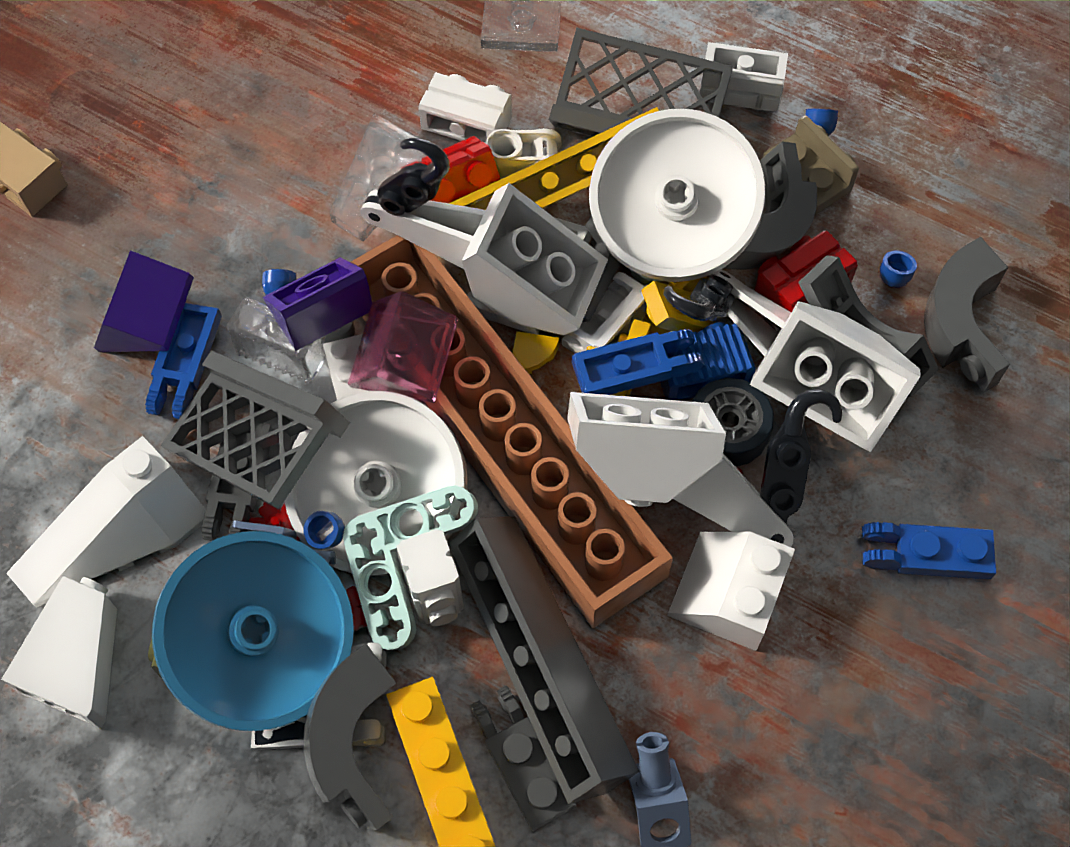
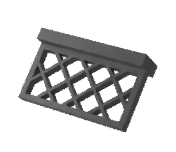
[549,27,733,136]
[161,350,351,509]

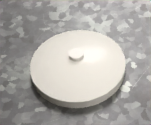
[589,109,765,282]
[284,391,468,576]

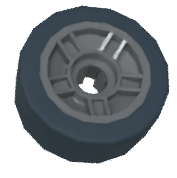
[691,378,774,467]

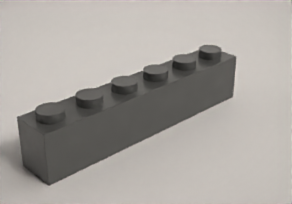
[448,516,639,804]

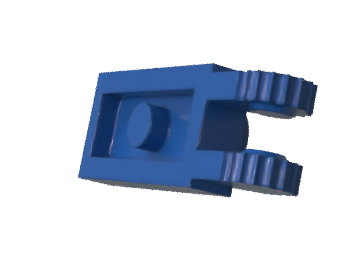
[145,303,222,419]
[572,328,705,395]
[862,522,996,580]

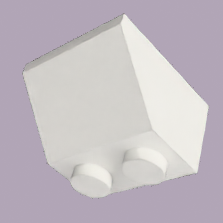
[667,532,795,651]

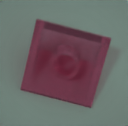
[348,291,458,403]

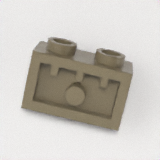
[763,115,859,215]

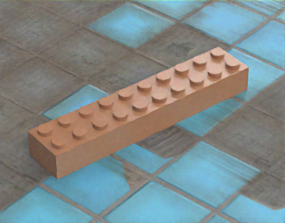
[351,235,673,628]

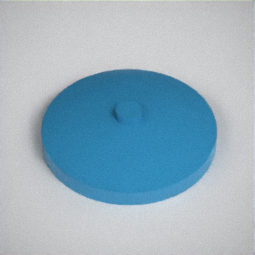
[152,531,354,731]

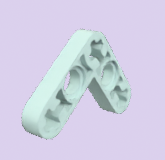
[343,485,478,650]

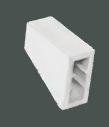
[1,576,118,729]

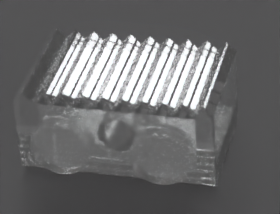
[226,297,327,384]

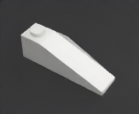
[6,436,206,608]

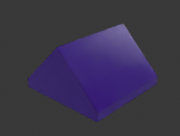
[94,250,194,352]
[263,257,374,351]

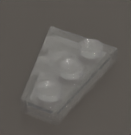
[329,113,427,242]

